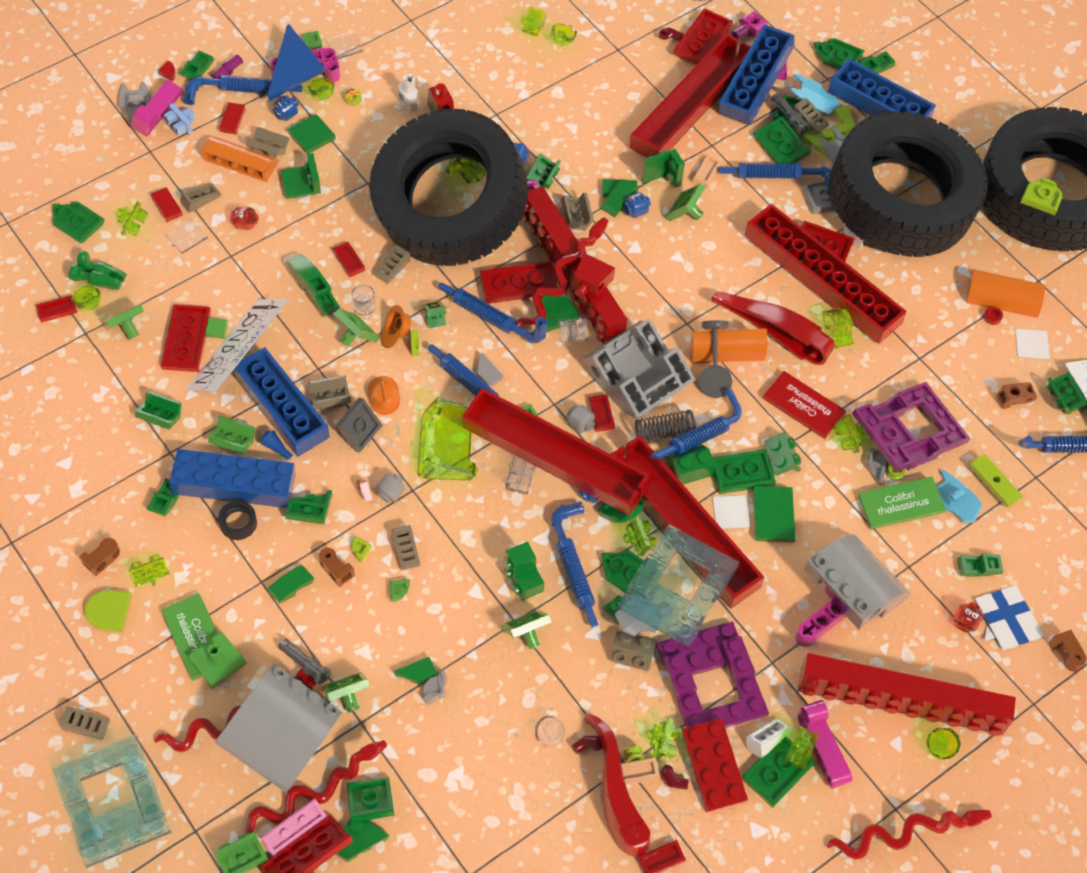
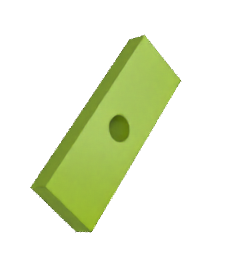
[969,454,1023,508]

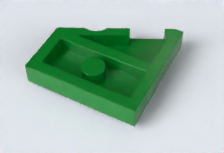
[285,490,333,525]
[335,818,389,862]

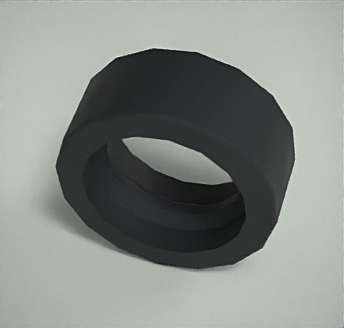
[218,500,257,540]

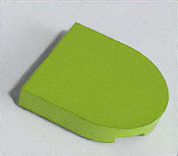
[1020,178,1063,215]
[85,590,132,632]

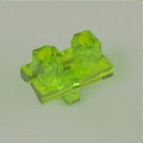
[116,201,149,236]
[834,414,867,453]
[622,515,658,556]
[128,554,170,587]
[645,717,682,760]
[785,726,819,769]

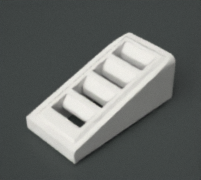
[746,718,792,758]

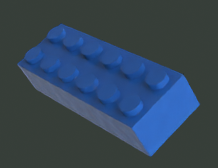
[719,24,795,125]
[828,59,936,119]
[234,347,330,457]
[169,449,296,508]

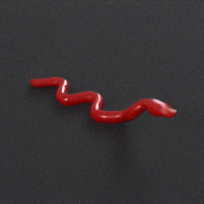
[515,217,608,327]
[154,705,241,752]
[238,740,387,838]
[827,810,992,860]

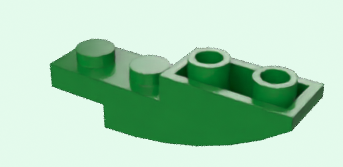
[286,254,340,317]

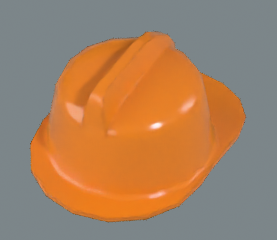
[381,305,411,349]
[368,376,400,415]

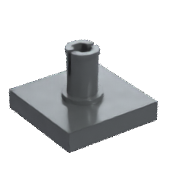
[336,398,383,453]

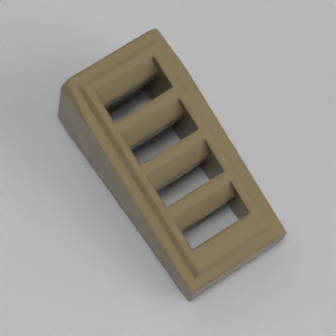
[794,98,829,134]
[180,183,221,212]
[373,245,410,284]
[392,525,421,570]
[59,706,110,740]

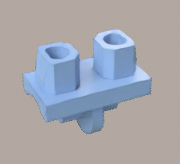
[164,103,195,135]

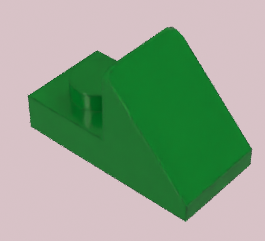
[422,301,447,328]

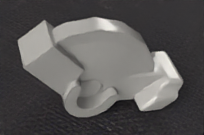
[423,669,448,705]

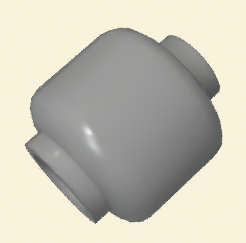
[567,405,595,433]
[376,473,405,503]

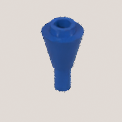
[261,430,293,461]

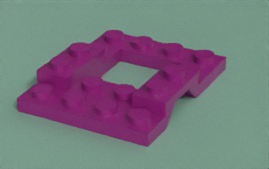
[852,382,970,472]
[656,621,769,728]

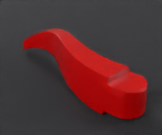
[711,292,835,365]
[584,714,651,856]

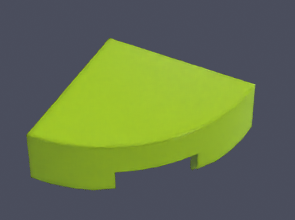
[411,330,419,356]
[352,536,372,563]

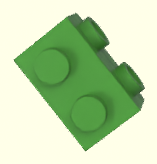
[208,416,255,454]
[214,832,268,873]

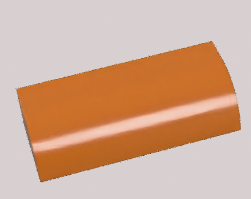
[202,136,279,182]
[966,270,1045,318]
[689,329,768,363]

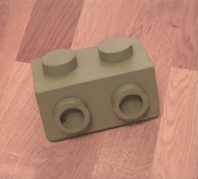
[246,127,289,157]
[560,192,594,231]
[308,375,351,409]
[609,631,657,671]

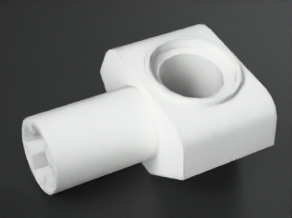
[398,74,418,111]

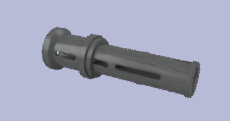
[771,93,811,136]
[278,638,330,684]

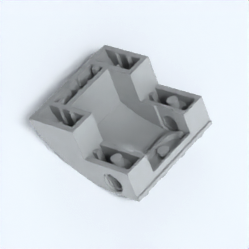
[583,319,696,419]
[804,534,912,630]
[215,663,342,793]

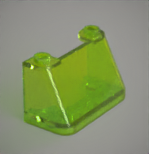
[417,397,478,481]

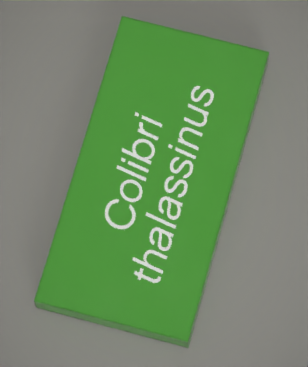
[858,476,946,530]
[162,593,218,681]

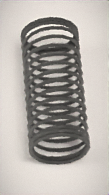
[634,409,696,442]

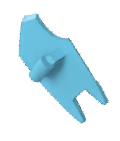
[790,74,840,115]
[937,469,982,523]

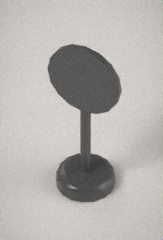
[699,320,732,398]

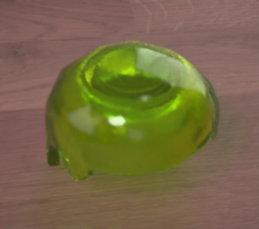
[551,23,577,46]
[308,78,335,101]
[71,285,101,311]
[926,728,961,760]

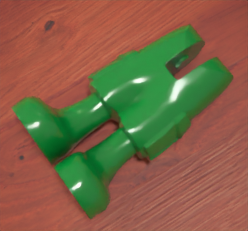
[68,250,127,290]

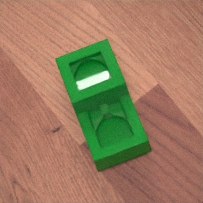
[180,50,215,80]
[859,51,896,74]
[601,179,636,218]
[147,478,180,517]
[957,553,1004,577]
[267,565,314,604]

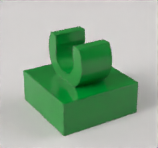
[603,595,627,624]

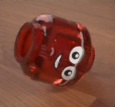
[230,206,259,230]
[953,602,984,633]

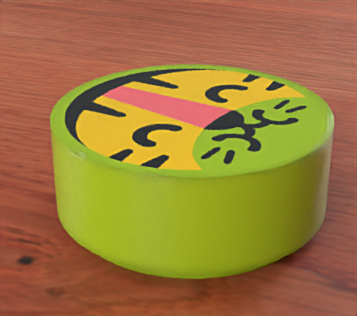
[345,88,362,105]

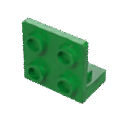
[641,148,685,188]
[281,153,321,199]

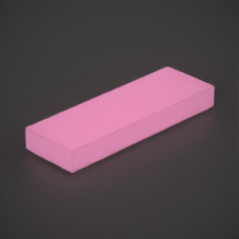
[260,798,327,856]

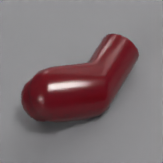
[659,27,684,41]
[571,736,602,754]
[661,765,689,790]

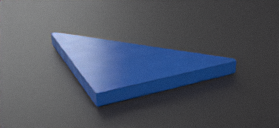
[267,24,325,101]

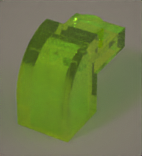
[521,6,547,37]
[444,158,487,184]
[822,307,854,348]

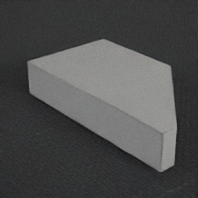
[477,353,504,387]
[866,448,887,485]

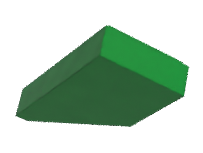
[394,657,437,685]

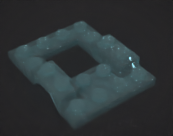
[618,525,739,647]
[53,734,172,868]

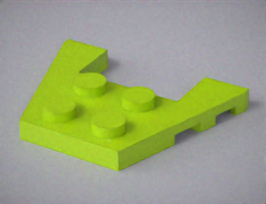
[792,104,855,159]

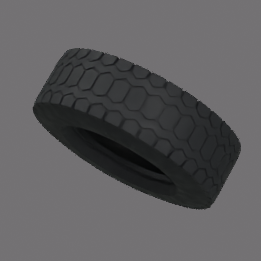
[983,107,1087,251]
[369,109,528,266]
[828,111,988,257]

